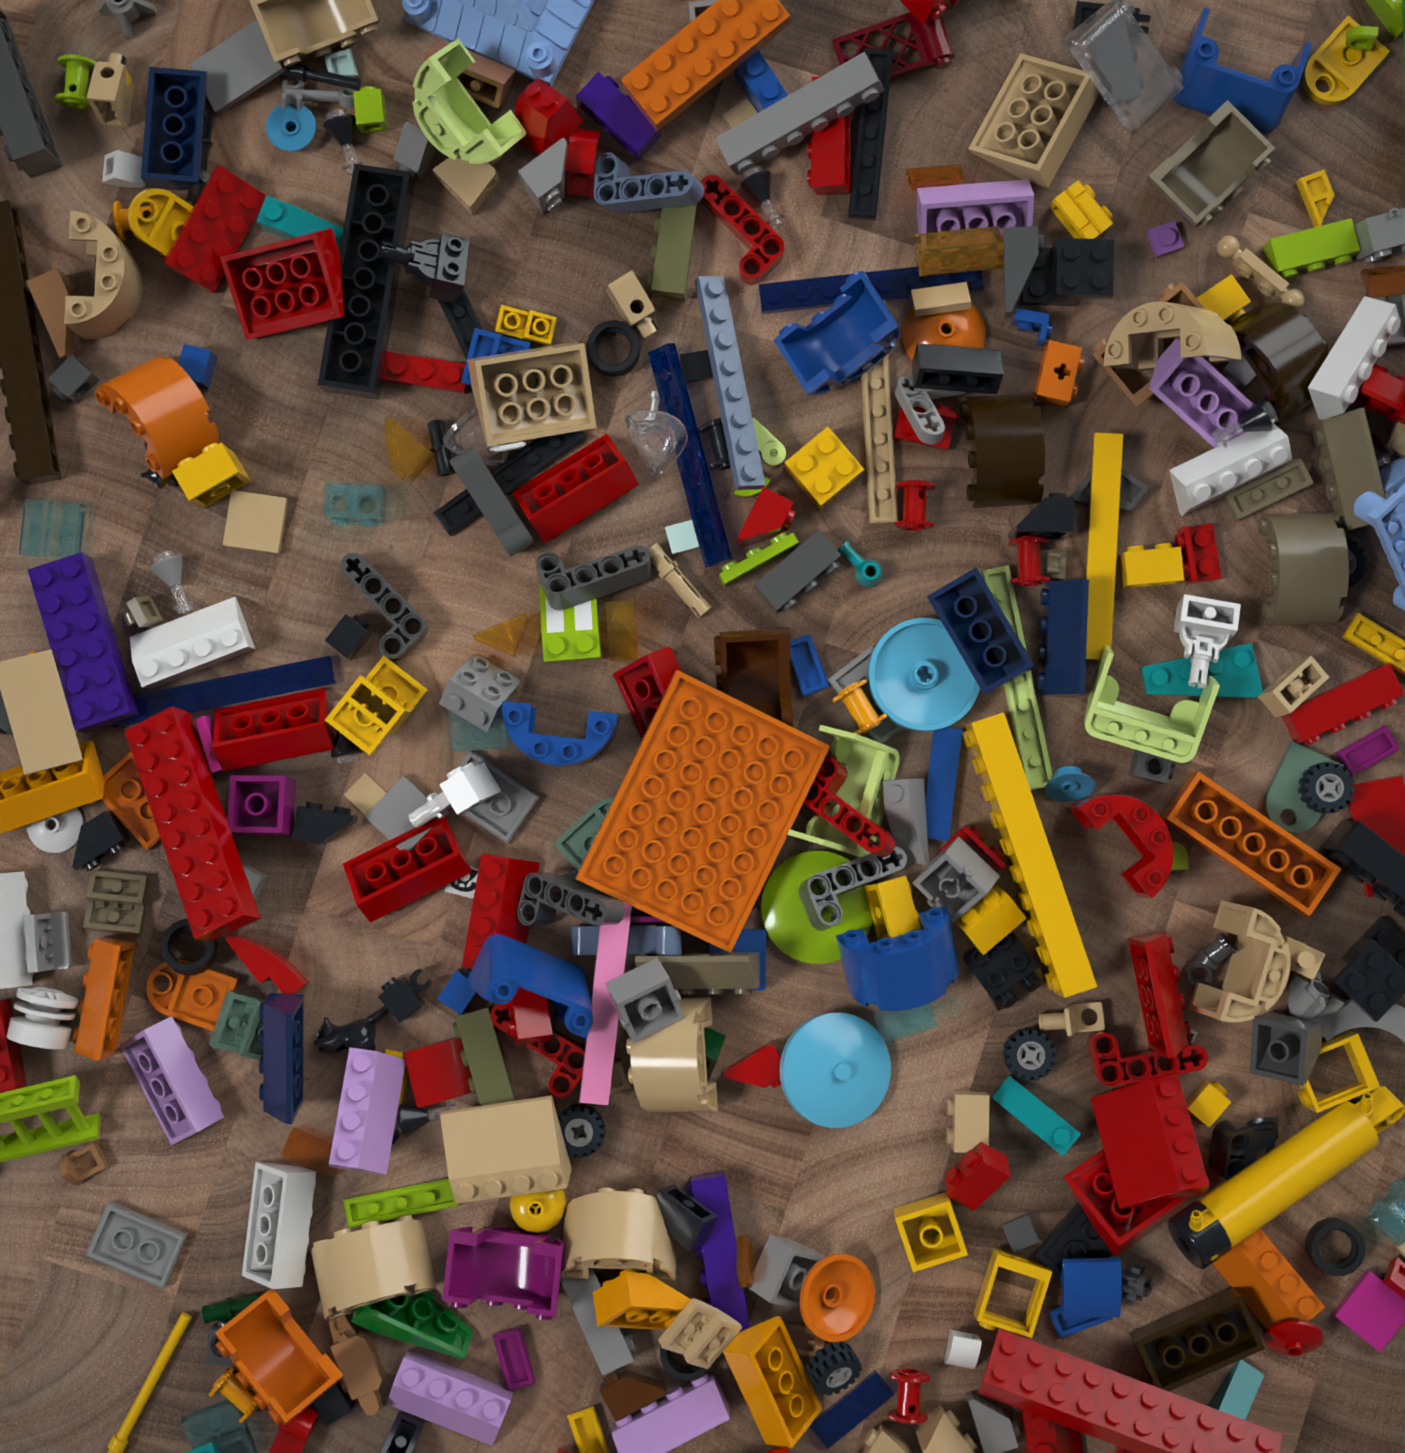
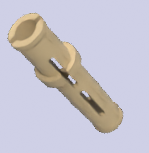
[648,543,712,618]

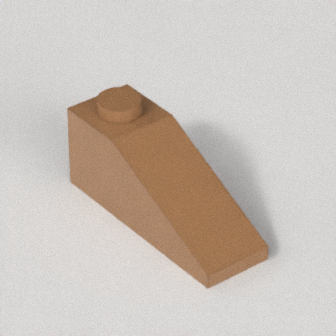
[26,268,76,361]

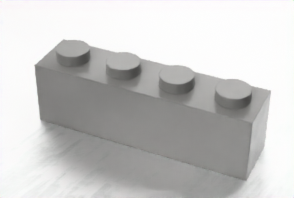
[560,1268,637,1376]

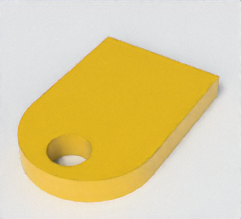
[1302,15,1390,105]
[128,188,193,257]

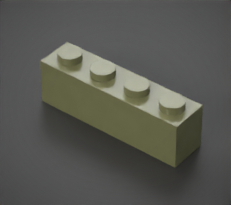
[647,189,698,301]
[453,1005,518,1106]

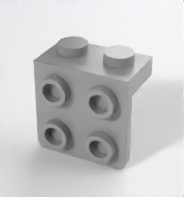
[439,654,520,732]

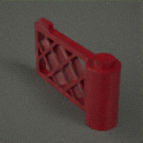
[832,12,955,79]

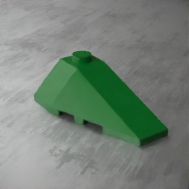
[351,1291,473,1359]

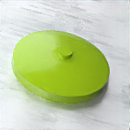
[761,850,873,964]

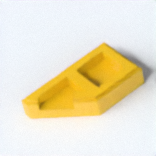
[1296,169,1335,227]

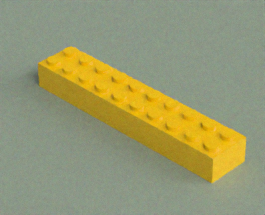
[962,712,1097,998]

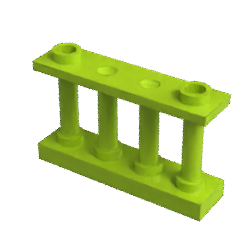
[0,1075,101,1163]

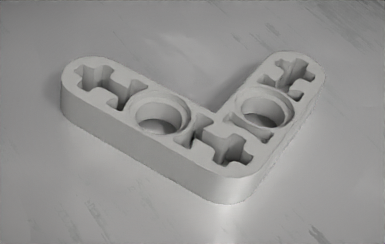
[895,374,967,445]

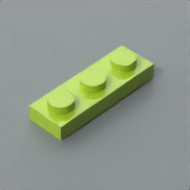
[719,532,799,587]

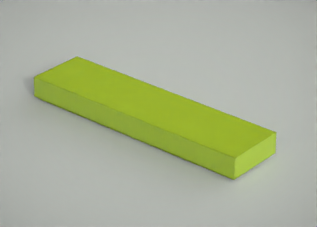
[343,1177,461,1228]

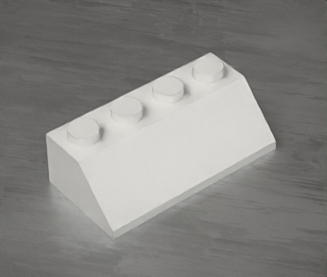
[1308,296,1401,420]
[1169,422,1292,516]
[130,597,255,689]
[0,871,34,989]
[242,1162,316,1289]

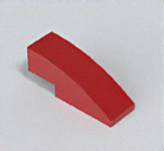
[225,934,310,994]

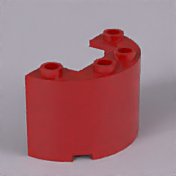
[1067,795,1174,899]

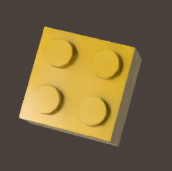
[783,427,864,510]
[172,442,251,509]
[893,1192,968,1272]

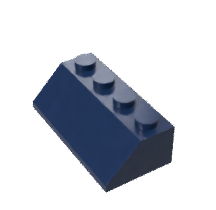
[141,67,207,190]
[927,567,1036,695]
[1037,579,1089,698]
[259,993,304,1124]

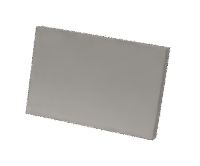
[190,20,286,114]
[828,646,903,744]
[440,750,540,844]
[85,1201,188,1289]

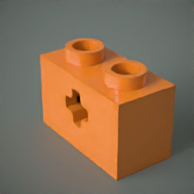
[1034,340,1084,408]

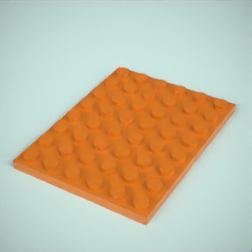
[575,670,830,953]

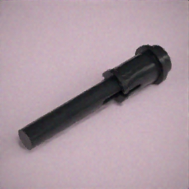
[277,62,361,90]

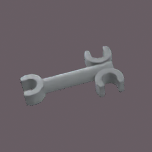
[281,80,355,110]

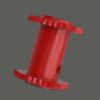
[894,480,935,531]
[1009,536,1050,586]
[888,1368,930,1424]

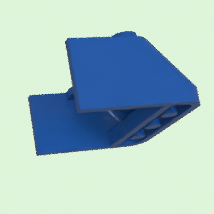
[1172,8,1312,134]

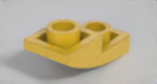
[494,305,557,345]

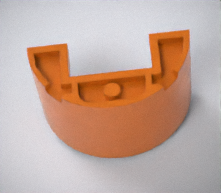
[95,355,220,479]
[215,1289,343,1426]

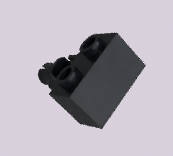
[378,232,470,304]

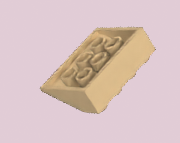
[968,53,1101,188]
[467,342,597,446]
[440,1095,572,1204]
[914,1405,978,1453]

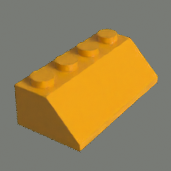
[0,740,105,834]
[723,1316,822,1448]

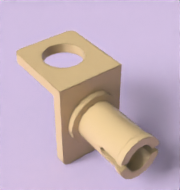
[1039,1002,1105,1037]

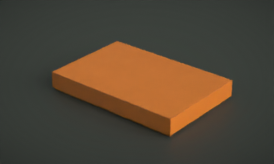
[100,751,161,850]

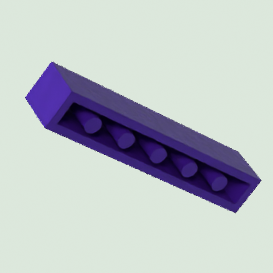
[686,1171,750,1353]

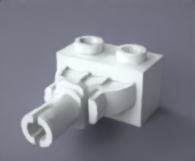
[1173,594,1241,688]
[409,762,502,828]

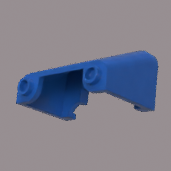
[466,934,593,1038]

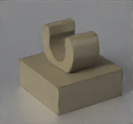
[1040,549,1067,580]
[123,596,163,628]

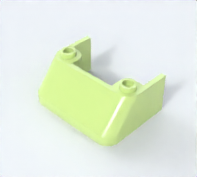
[1084,645,1220,763]
[787,725,900,857]

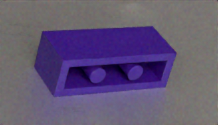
[576,72,661,160]

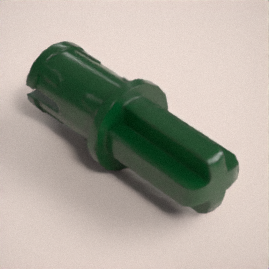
[202,1294,259,1324]

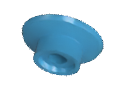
[266,104,316,151]
[1044,766,1096,802]

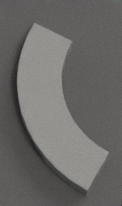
[1311,999,1405,1044]

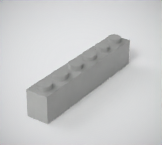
[716,52,885,175]

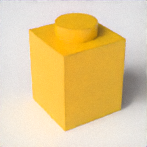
[1185,1080,1231,1128]

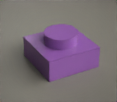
[1146,221,1184,259]

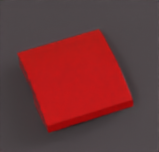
[403,1038,472,1108]

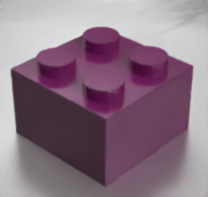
[227,776,296,837]

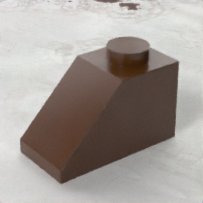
[599,1370,667,1422]

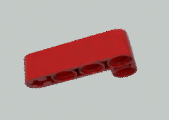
[701,175,784,285]
[803,756,895,857]
[490,1004,585,1098]
[1087,1030,1208,1087]
[268,1404,320,1453]

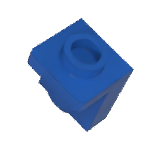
[1011,308,1053,347]

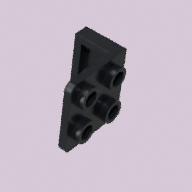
[963,931,1045,1011]

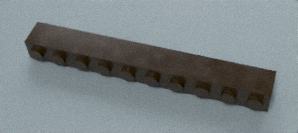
[0,200,62,485]

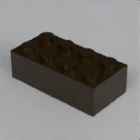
[1129,1287,1265,1391]

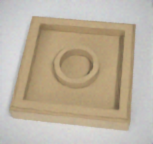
[223,490,289,554]

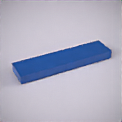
[925,727,963,841]

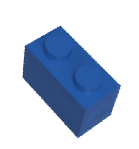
[735,50,788,113]

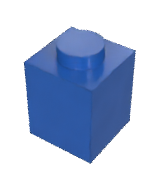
[178,344,218,389]
[437,968,477,1015]

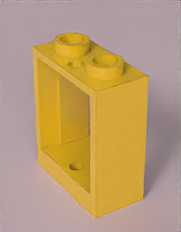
[1298,1031,1380,1113]
[973,1248,1052,1338]

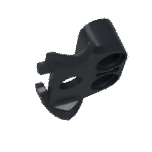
[1208,1116,1279,1180]

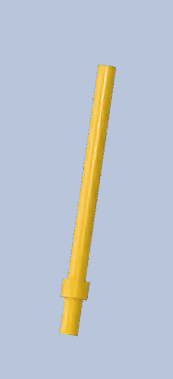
[107,1312,192,1453]

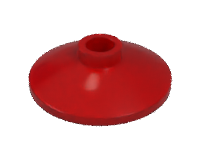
[1263,1321,1323,1356]

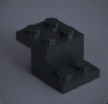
[1021,238,1114,306]
[1332,917,1405,1022]

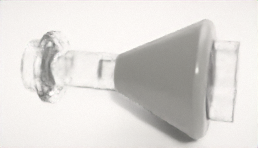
[150,550,195,615]

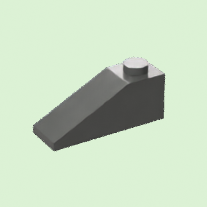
[1003,226,1044,319]

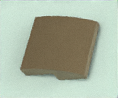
[83,870,148,936]

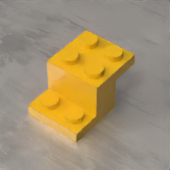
[325,655,429,756]

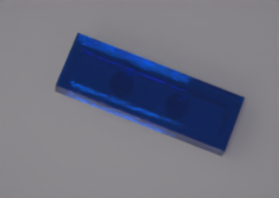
[810,1369,894,1449]

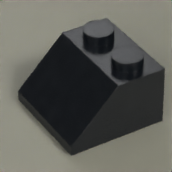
[1008,493,1074,540]

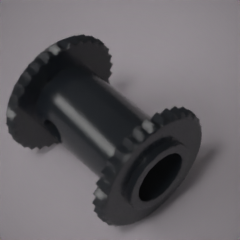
[698,418,731,470]

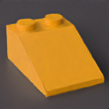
[592,1269,691,1330]

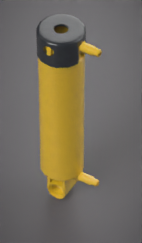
[1167,1086,1405,1269]

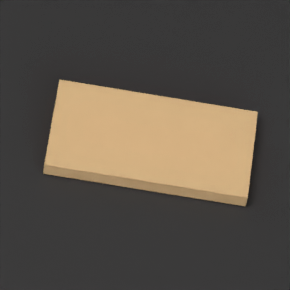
[0,649,83,775]

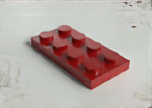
[163,165,267,293]

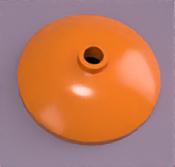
[902,303,986,362]
[800,1253,875,1342]

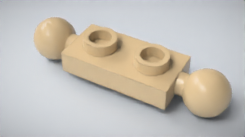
[1217,235,1304,311]

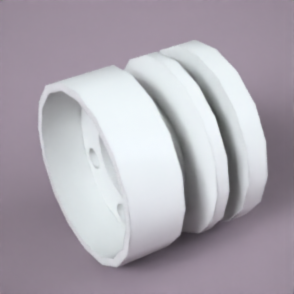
[6,987,79,1049]

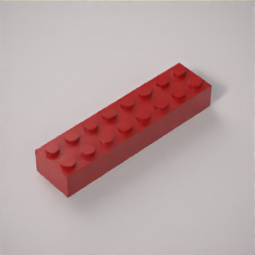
[125,706,261,942]

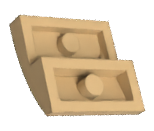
[658,1298,742,1369]

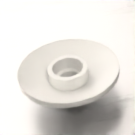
[27,807,84,853]

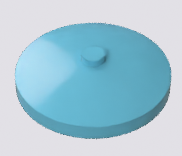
[867,618,980,732]
[779,1012,891,1128]

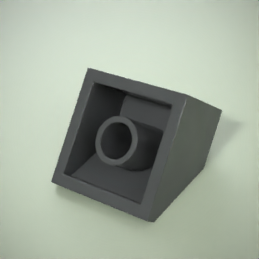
[1250,1012,1323,1086]

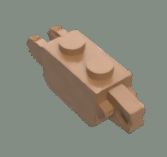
[329,1315,386,1416]

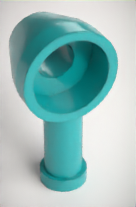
[837,541,883,588]

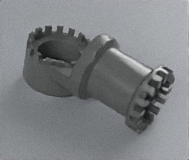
[1184,932,1238,986]

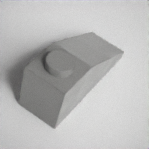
[883,778,929,864]

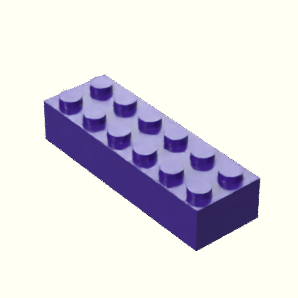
[28,552,139,734]

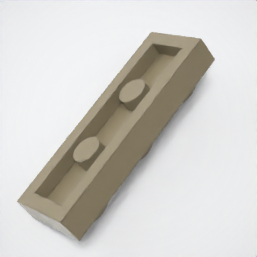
[1223,458,1314,521]

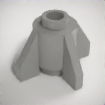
[98,0,157,39]
[1288,972,1345,1020]

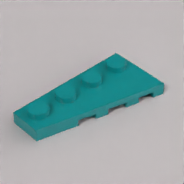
[1140,643,1263,698]

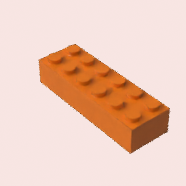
[621,0,790,132]
[1161,771,1341,916]

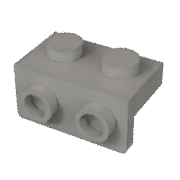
[23,911,72,973]

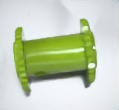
[55,54,96,110]

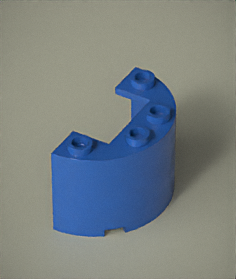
[773,270,902,396]
[502,701,620,767]
[836,906,959,1011]

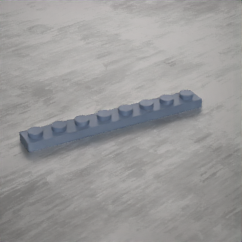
[695,276,765,490]

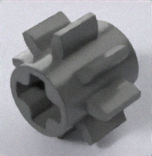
[1121,1264,1153,1302]

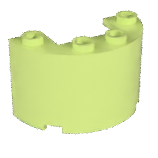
[412,38,528,164]

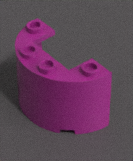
[442,1226,564,1320]

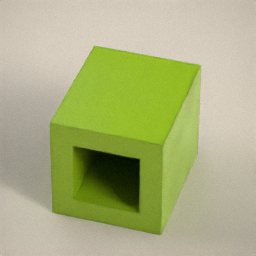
[353,86,388,134]

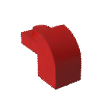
[565,128,601,197]

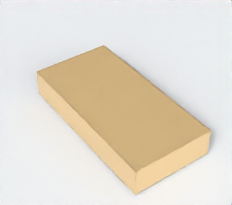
[911,282,971,317]

